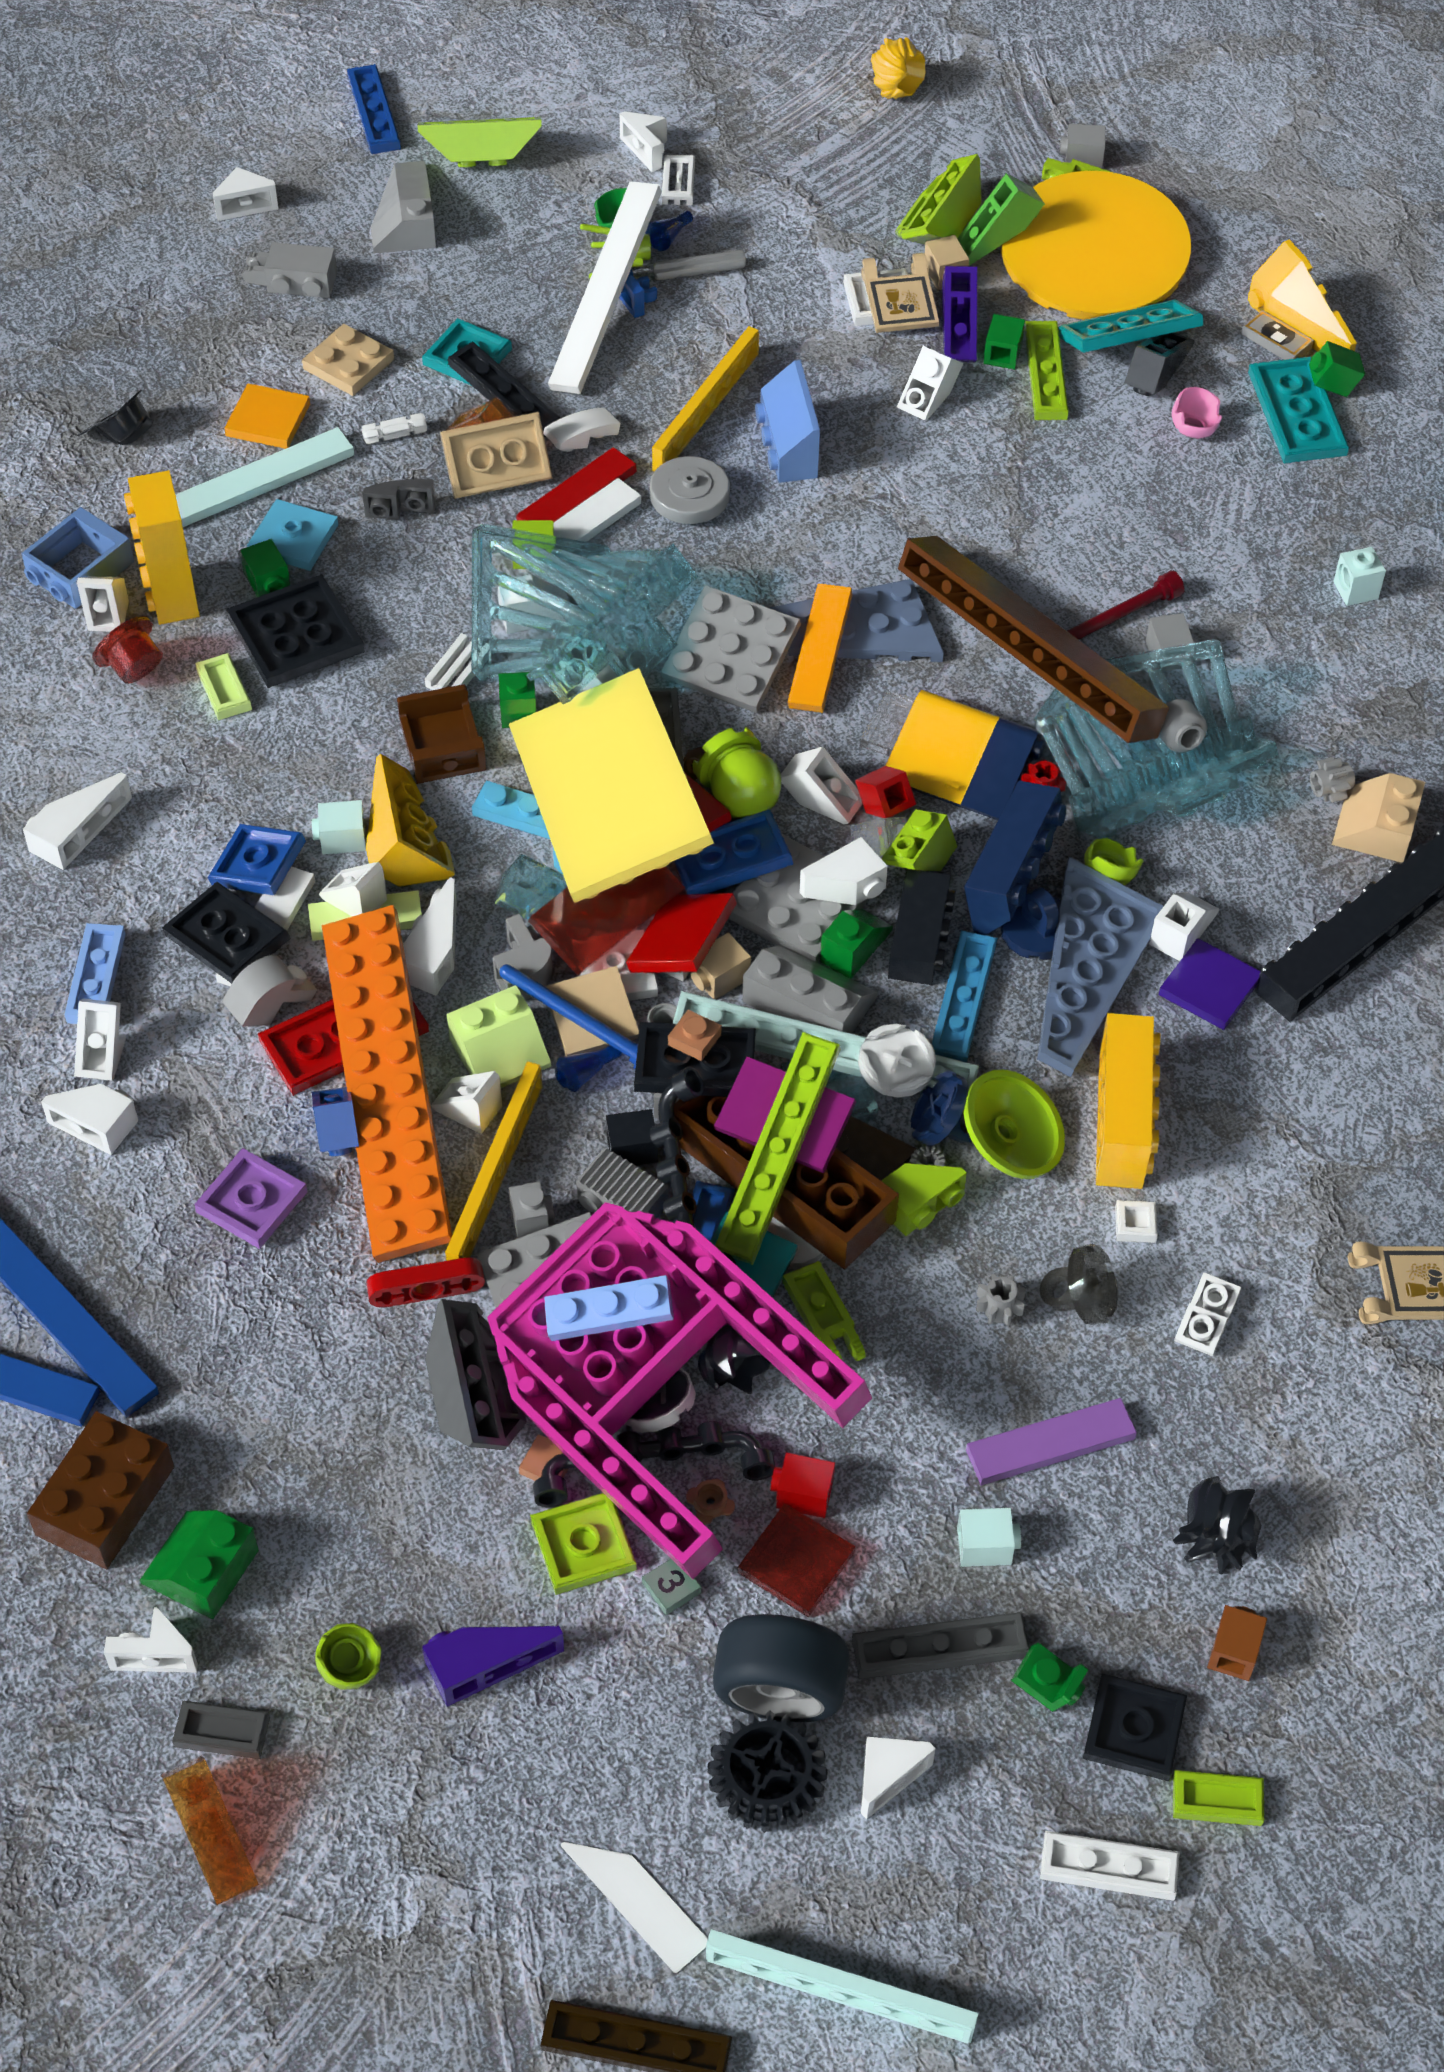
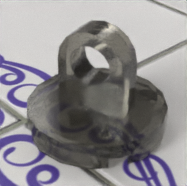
[1039,1243,1118,1326]

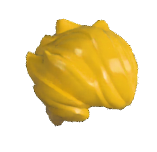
[871,37,926,99]

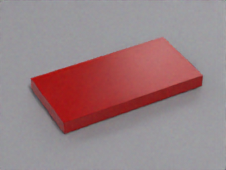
[258,999,429,1095]

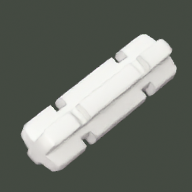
[362,413,427,444]

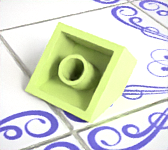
[447,985,551,1088]

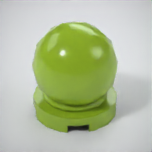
[693,727,781,819]

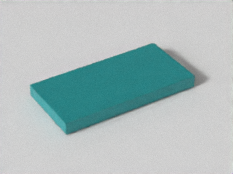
[1058,299,1204,353]
[1248,356,1349,464]

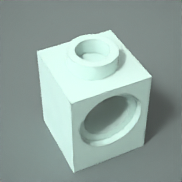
[1334,547,1386,606]

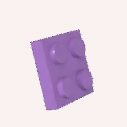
[194,1148,307,1249]

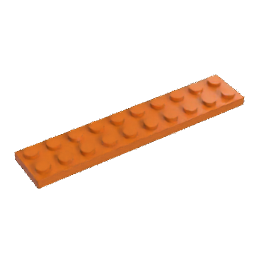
[322,905,452,1263]

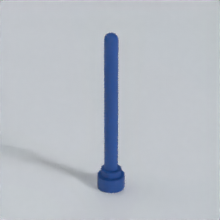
[499,964,638,1069]

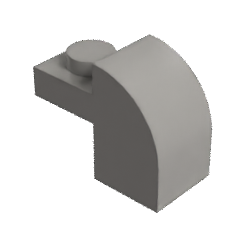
[493,914,553,1000]
[222,954,317,1026]

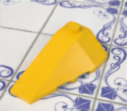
[1248,239,1357,352]
[366,754,455,887]

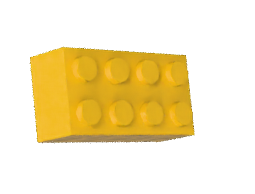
[124,470,200,625]
[1095,1013,1161,1189]

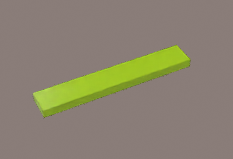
[715,1032,841,1265]

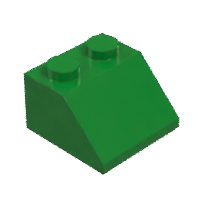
[140,1510,259,1620]

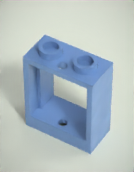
[21,507,134,609]

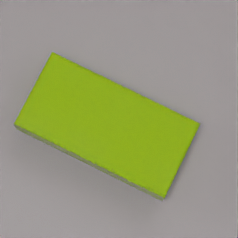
[1173,1770,1264,1826]

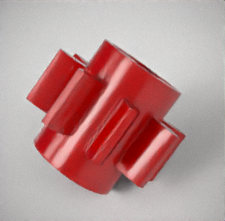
[1021,760,1067,792]

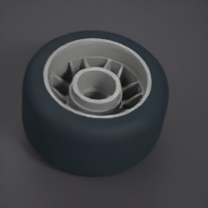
[713,1614,849,1722]

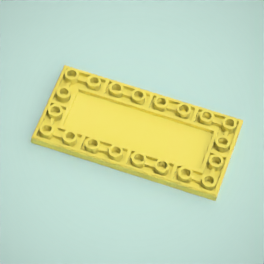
[509,668,714,903]

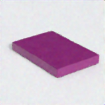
[714,1057,856,1173]

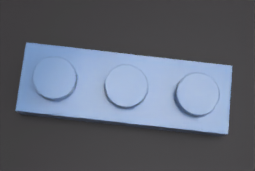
[64,923,126,1024]
[544,1275,674,1341]

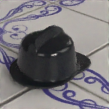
[77,390,153,445]

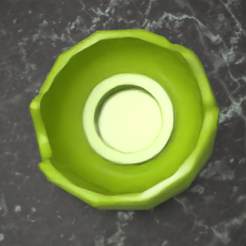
[1084,838,1144,886]
[315,1623,381,1690]

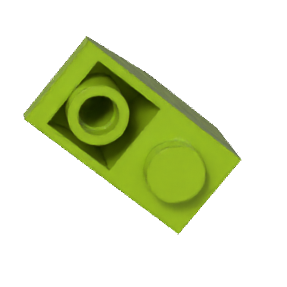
[882,809,957,871]
[882,1163,967,1236]

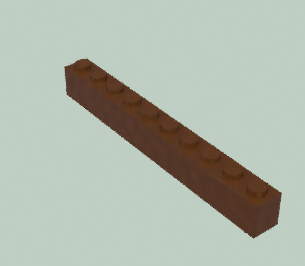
[898,536,1170,743]

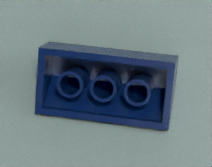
[964,781,1067,935]

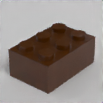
[27,1411,174,1570]

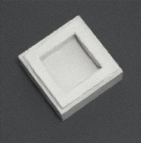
[1115,1200,1158,1243]

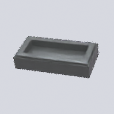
[172,1700,270,1759]

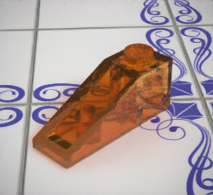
[160,1755,259,1905]

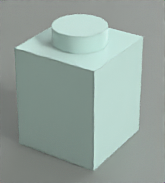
[312,800,366,855]
[957,1508,1021,1567]

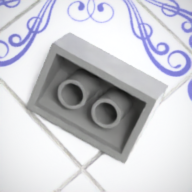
[743,945,878,1034]

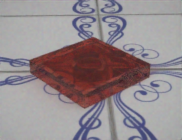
[737,1503,856,1617]

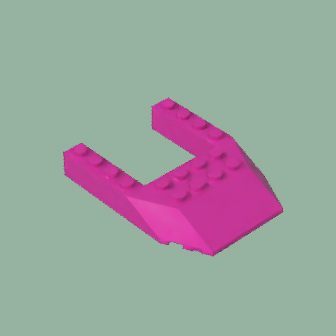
[487,1202,872,1579]

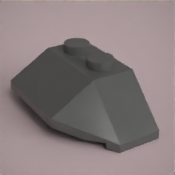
[425,1299,527,1450]

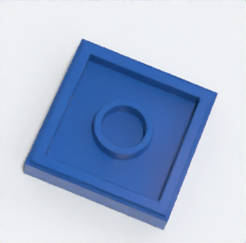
[208,824,306,895]

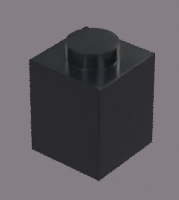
[606,1109,658,1166]

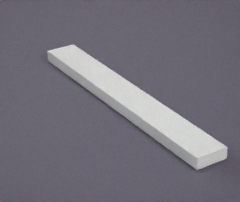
[548,182,661,394]

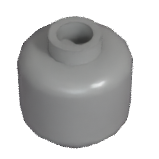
[1159,699,1208,753]

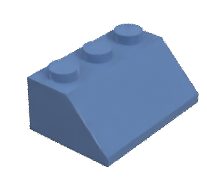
[755,360,820,483]

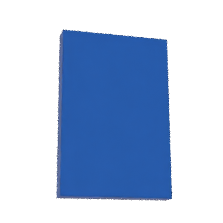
[673,809,794,895]

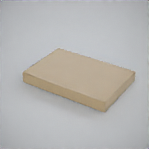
[440,412,553,499]

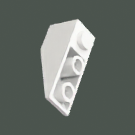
[403,877,457,996]

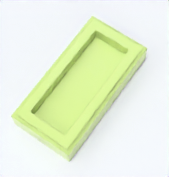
[195,653,252,720]

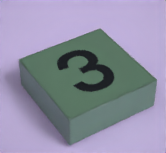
[642,1559,701,1615]

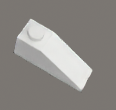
[23,772,132,870]

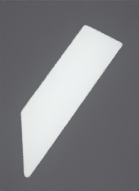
[561,1842,708,1973]

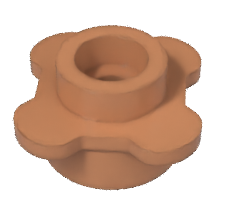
[686,1479,735,1525]

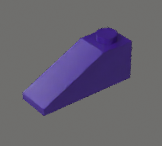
[942,266,977,362]
[422,1626,565,1707]

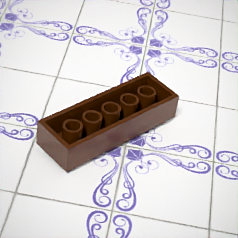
[674,1096,899,1270]

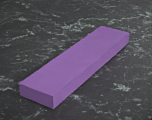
[966,1398,1137,1486]

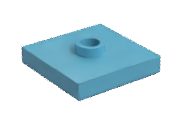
[247,499,339,571]

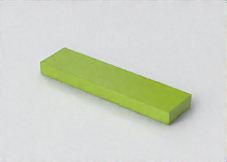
[1024,321,1068,420]

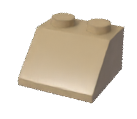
[1332,773,1425,863]

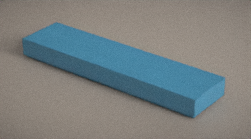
[931,930,998,1063]

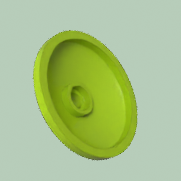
[963,1069,1065,1179]

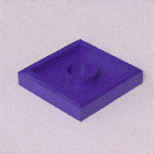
[1158,938,1261,1030]

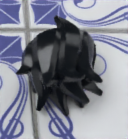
[698,1323,772,1394]
[1173,1476,1261,1575]

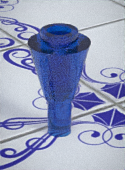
[645,210,693,251]
[555,1045,622,1092]

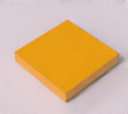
[224,383,310,449]

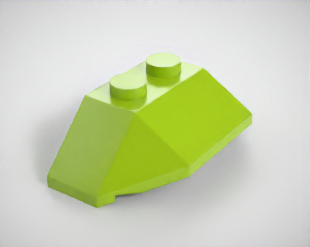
[417,116,542,167]
[895,154,981,245]

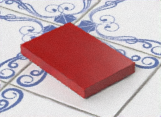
[626,893,737,973]

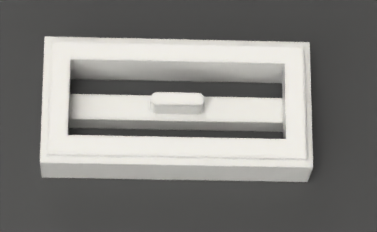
[662,155,695,205]
[425,633,492,690]

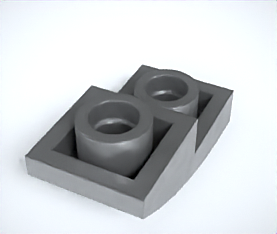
[362,479,436,520]

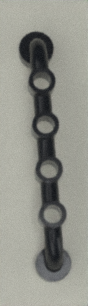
[650,1067,737,1266]
[533,1421,775,1508]

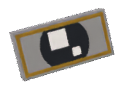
[1241,310,1314,360]

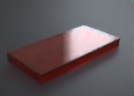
[528,867,685,976]

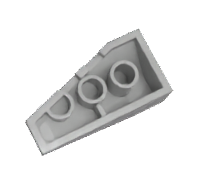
[371,161,436,253]

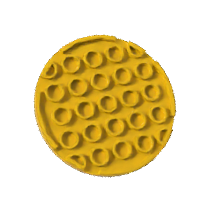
[1001,171,1191,320]

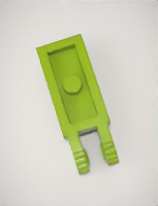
[782,1261,866,1361]

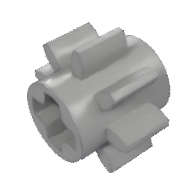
[1310,757,1355,803]
[976,1274,1026,1326]

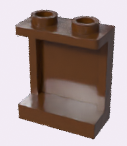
[397,684,487,784]

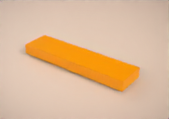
[788,584,853,713]

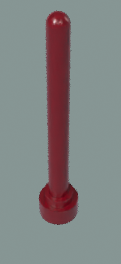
[1067,570,1185,640]

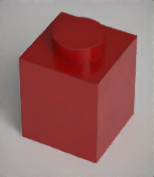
[855,766,916,819]
[770,1452,835,1518]

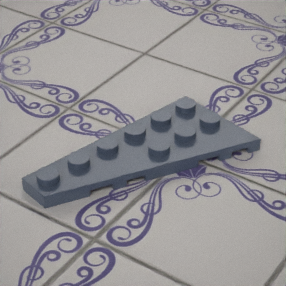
[770,579,944,662]
[1037,857,1164,1077]

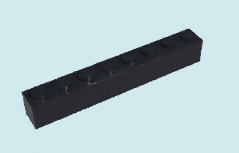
[1257,825,1444,1022]

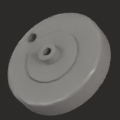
[650,456,730,524]

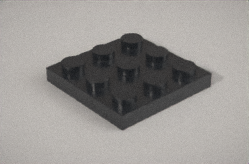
[226,574,365,688]

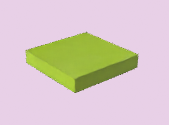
[530,1493,637,1595]

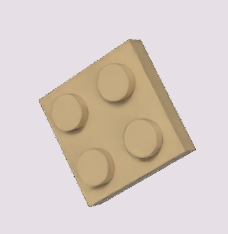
[302,324,394,396]

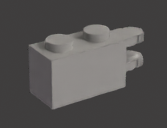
[241,242,337,298]

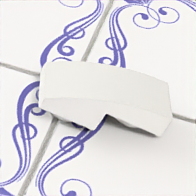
[543,407,621,452]
[1174,1272,1241,1356]

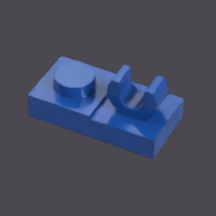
[619,268,657,318]

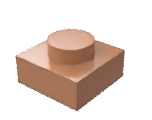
[668,1010,722,1061]

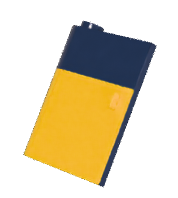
[886,690,1046,821]

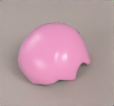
[1172,386,1222,439]

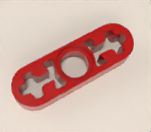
[366,1257,485,1307]

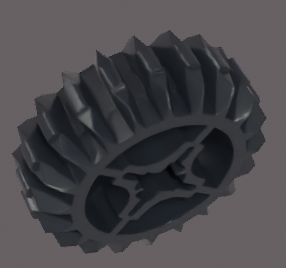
[707,1710,828,1833]

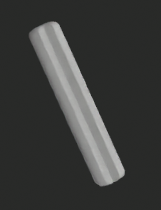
[653,250,746,281]

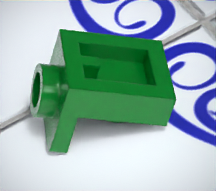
[1010,1642,1089,1712]

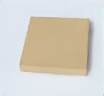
[545,966,639,1059]

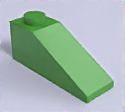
[957,173,1045,266]

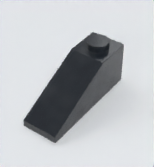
[1124,332,1195,396]

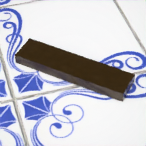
[540,2000,732,2072]

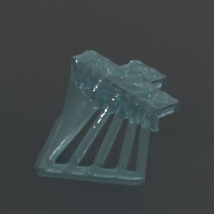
[471,524,699,704]
[1034,639,1279,838]

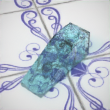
[494,854,618,934]

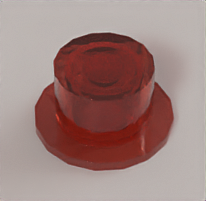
[92,616,163,684]

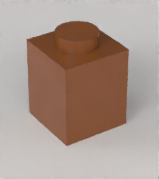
[1207,1605,1267,1681]

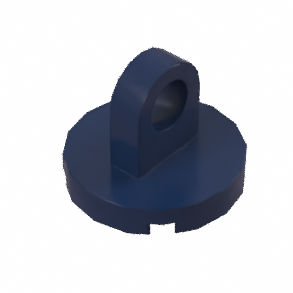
[1001,887,1060,960]
[910,1070,972,1146]

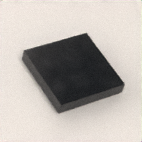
[1083,1673,1187,1781]

